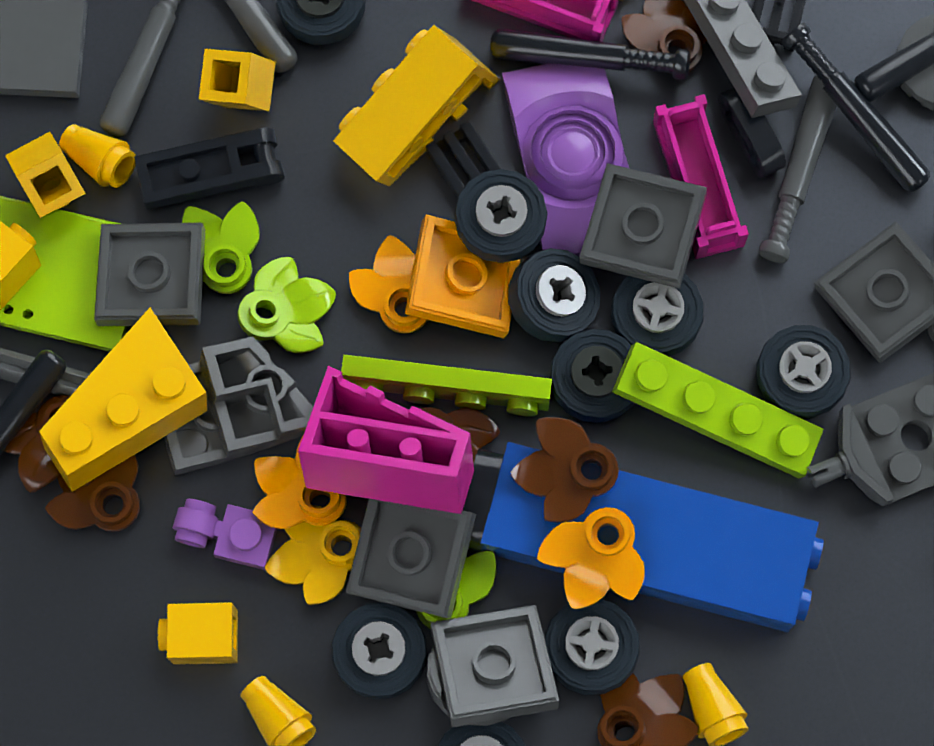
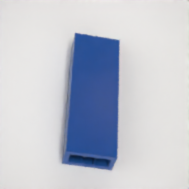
[481,442,824,632]

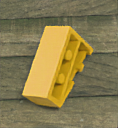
[333,25,500,186]
[39,308,208,492]

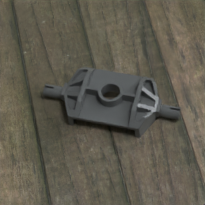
[806,373,934,506]

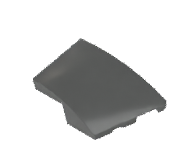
[164,336,314,476]

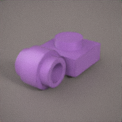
[172,499,278,570]

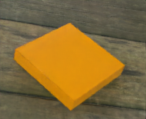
[405,214,521,339]

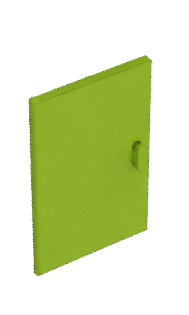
[0,196,127,352]

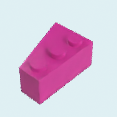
[298,366,474,514]

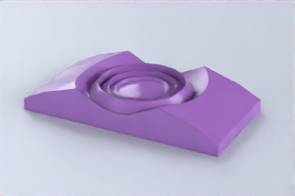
[502,64,629,257]

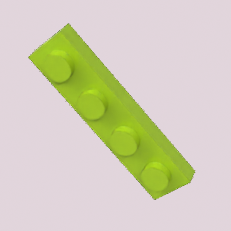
[612,342,824,479]
[341,354,552,416]

